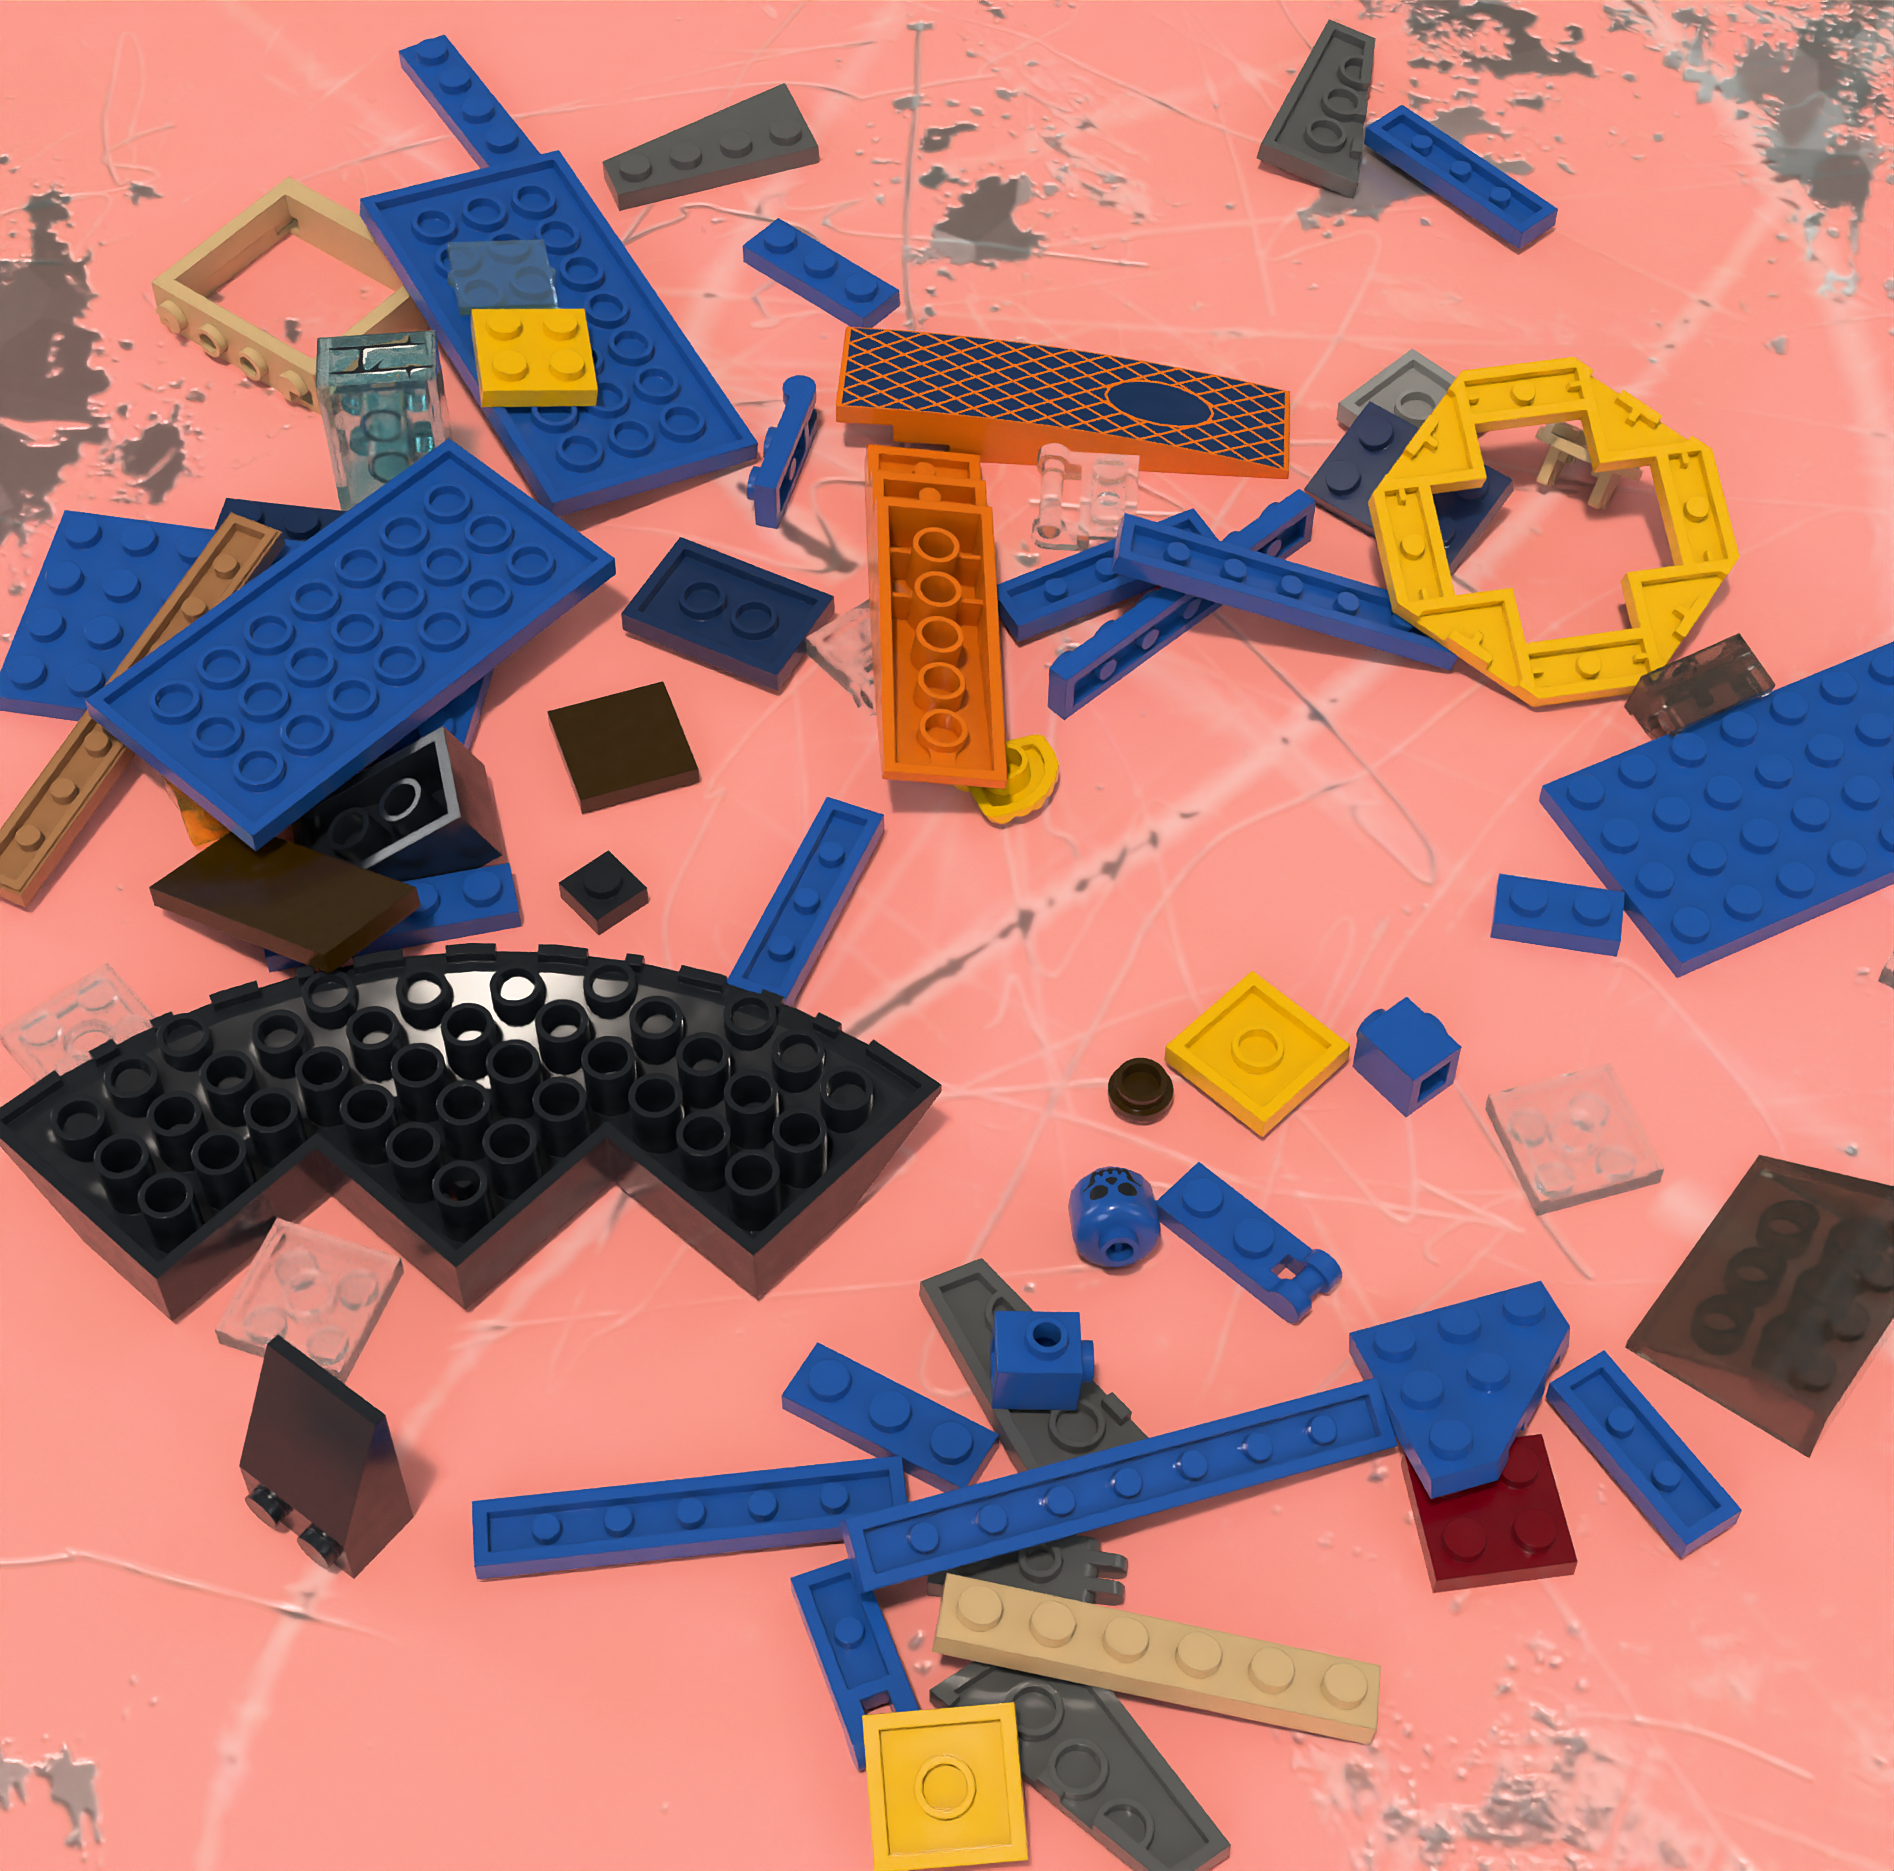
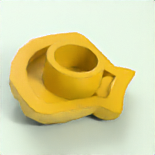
[953,734,1059,824]

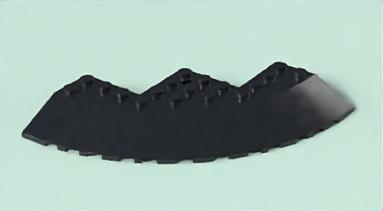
[0,943,942,1321]

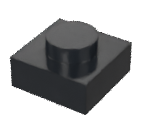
[559,850,649,935]

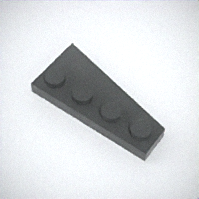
[1256,19,1376,199]
[919,1258,1149,1473]
[929,1661,1231,1871]

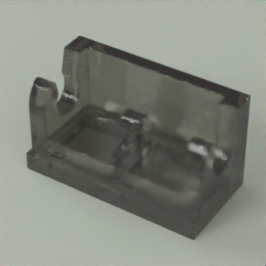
[1624,633,1776,740]

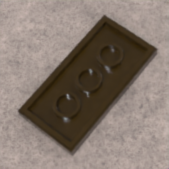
[149,831,421,973]

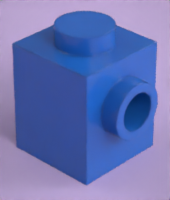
[1352,997,1462,1117]
[989,1311,1094,1410]

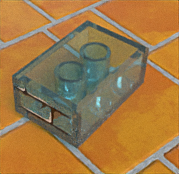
[316,330,453,511]

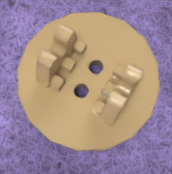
[1535,422,1644,510]

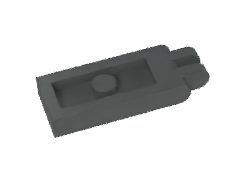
[927,1535,1128,1606]

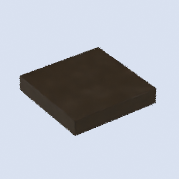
[547,681,700,814]

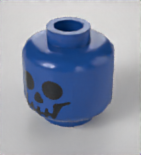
[1068,1166,1161,1267]

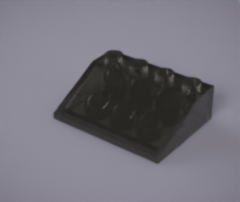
[1625,1154,1894,1458]

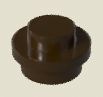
[1107,1057,1174,1121]

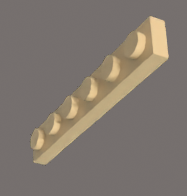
[932,1573,1381,1745]

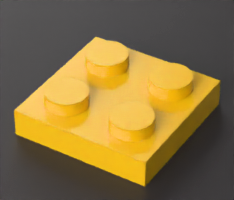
[470,309,598,407]
[1164,970,1351,1137]
[862,1702,1029,1871]

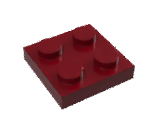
[1401,1434,1578,1593]

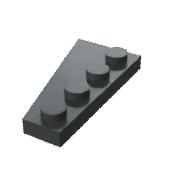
[602,83,819,211]

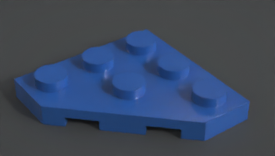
[1349,1280,1570,1499]

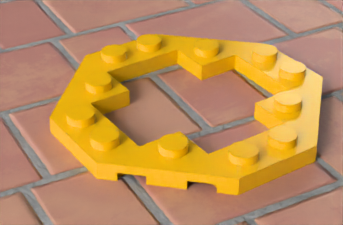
[1368,357,1740,707]

